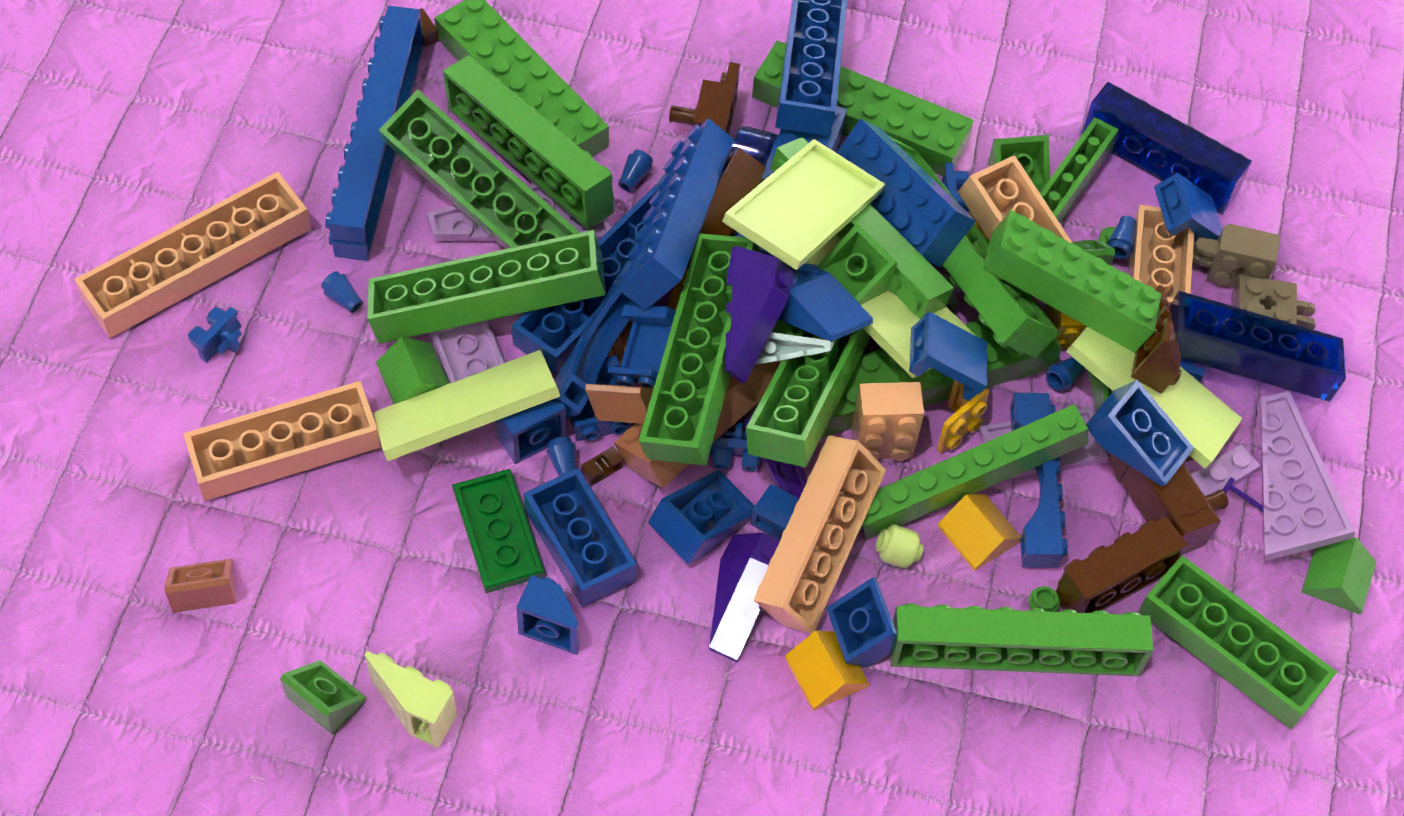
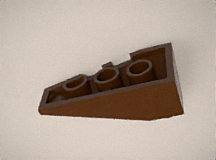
[1131,285,1181,394]

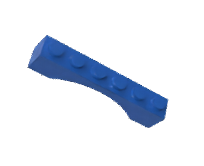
[550,260,637,418]
[1010,393,1068,568]

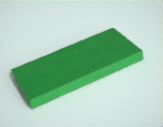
[452,469,545,594]

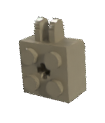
[1192,224,1280,288]
[1230,275,1316,348]

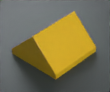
[937,494,1021,571]
[785,630,870,711]

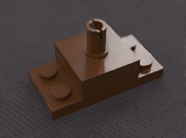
[669,62,740,134]

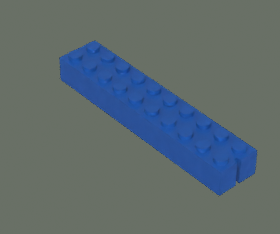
[325,5,424,261]

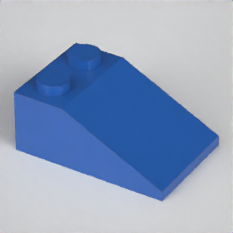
[778,264,873,342]
[1086,379,1194,486]
[647,469,755,565]

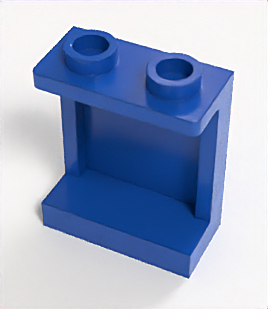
[1154,173,1222,241]
[607,305,676,388]
[909,311,988,401]
[559,355,633,441]

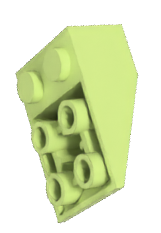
[365,651,457,748]

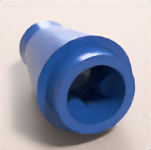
[618,150,653,192]
[1106,216,1137,259]
[321,271,363,313]
[1046,357,1085,391]
[546,436,577,476]

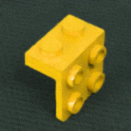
[937,380,990,454]

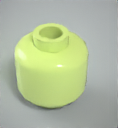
[875,524,924,569]

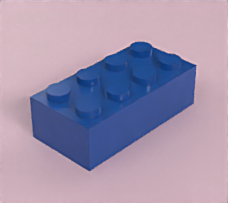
[524,468,637,607]

